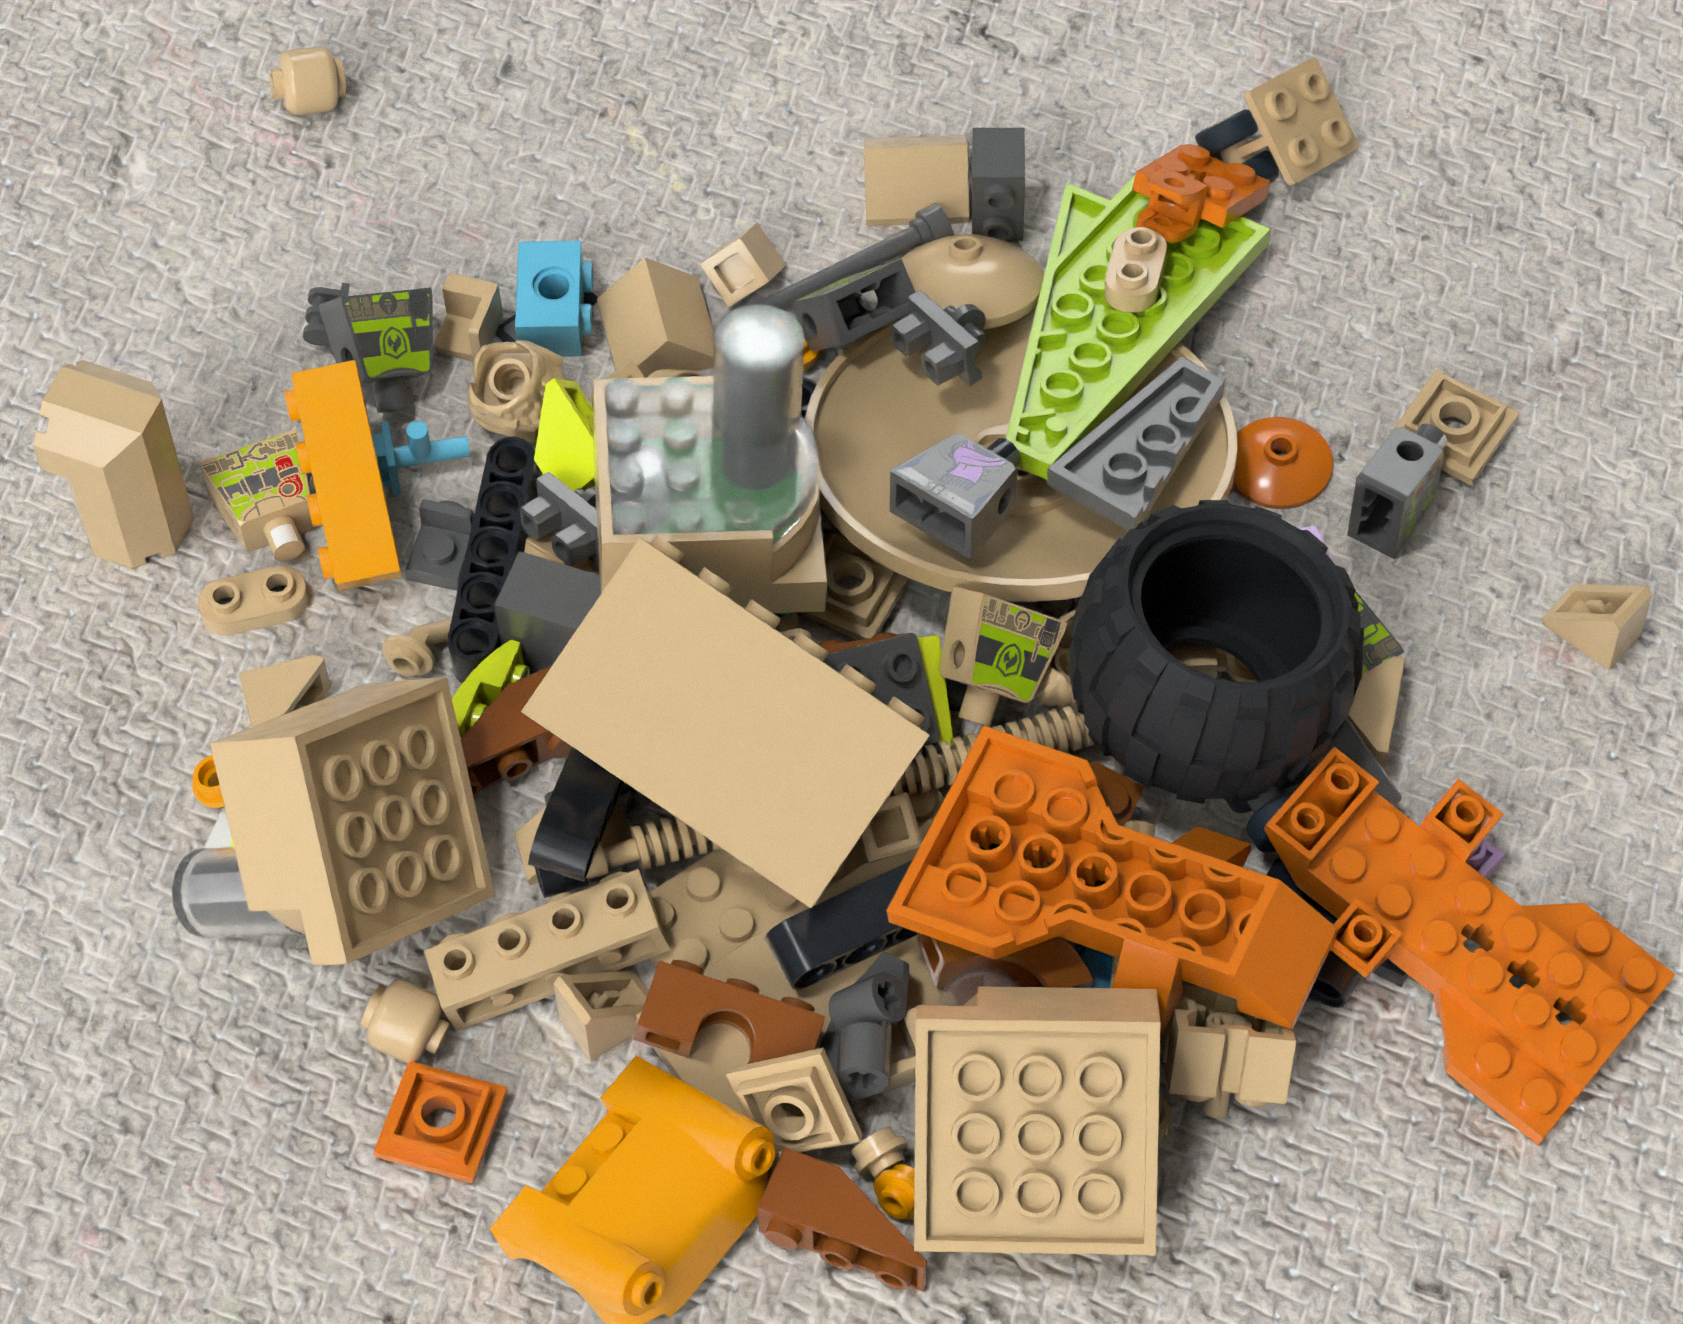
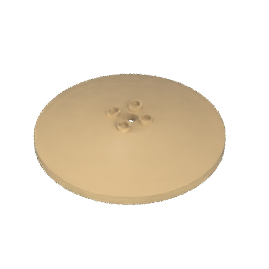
[805,306,1238,602]

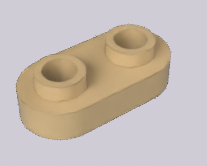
[1104,227,1167,312]
[198,566,308,635]

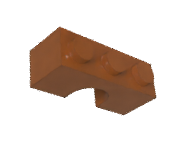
[633,960,825,1064]

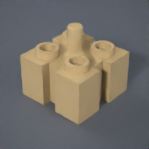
[1160,980,1296,1118]

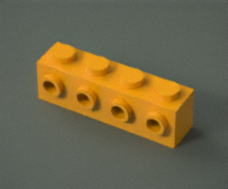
[284,360,403,591]

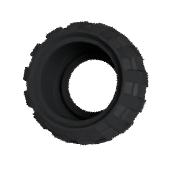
[1068,500,1364,804]

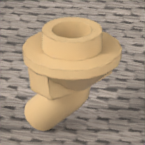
[382,619,451,676]

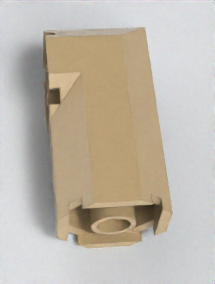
[33,360,194,569]

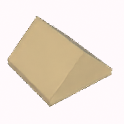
[864,135,969,226]
[597,258,722,378]

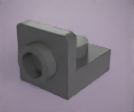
[406,499,474,591]

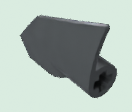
[819,951,909,1102]

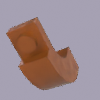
[917,933,1094,988]

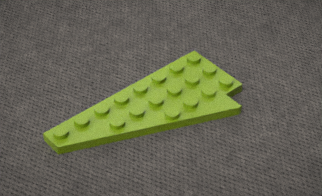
[1006,174,1271,480]

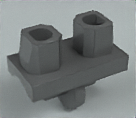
[891,290,986,386]
[520,472,599,567]

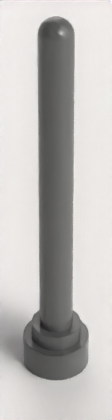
[725,203,954,334]

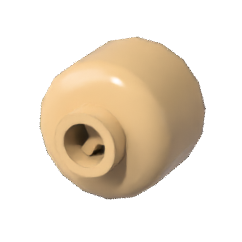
[269,46,346,115]
[360,979,450,1064]

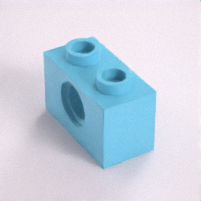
[515,241,594,357]

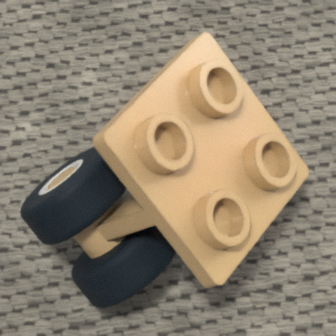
[1195,57,1359,186]

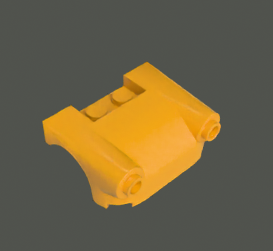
[489,1056,775,1324]

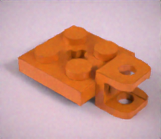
[1132,144,1271,242]

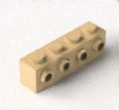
[423,869,670,1032]

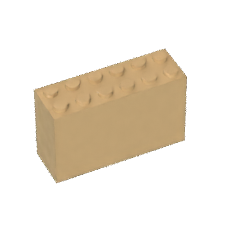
[521,534,930,908]

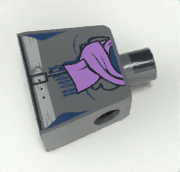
[890,434,1020,559]

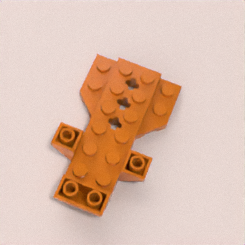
[886,725,1337,1039]
[1264,747,1676,1145]

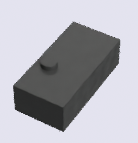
[494,551,601,672]

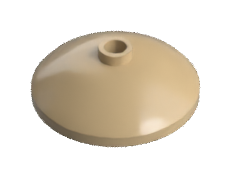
[902,234,1044,330]

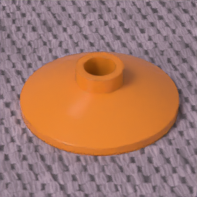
[1233,417,1333,509]

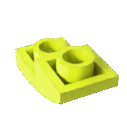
[452,640,530,739]

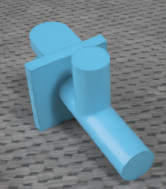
[373,421,471,496]

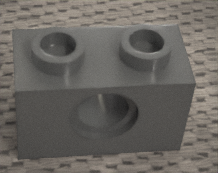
[972,128,1025,241]

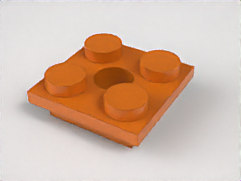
[373,1062,508,1184]

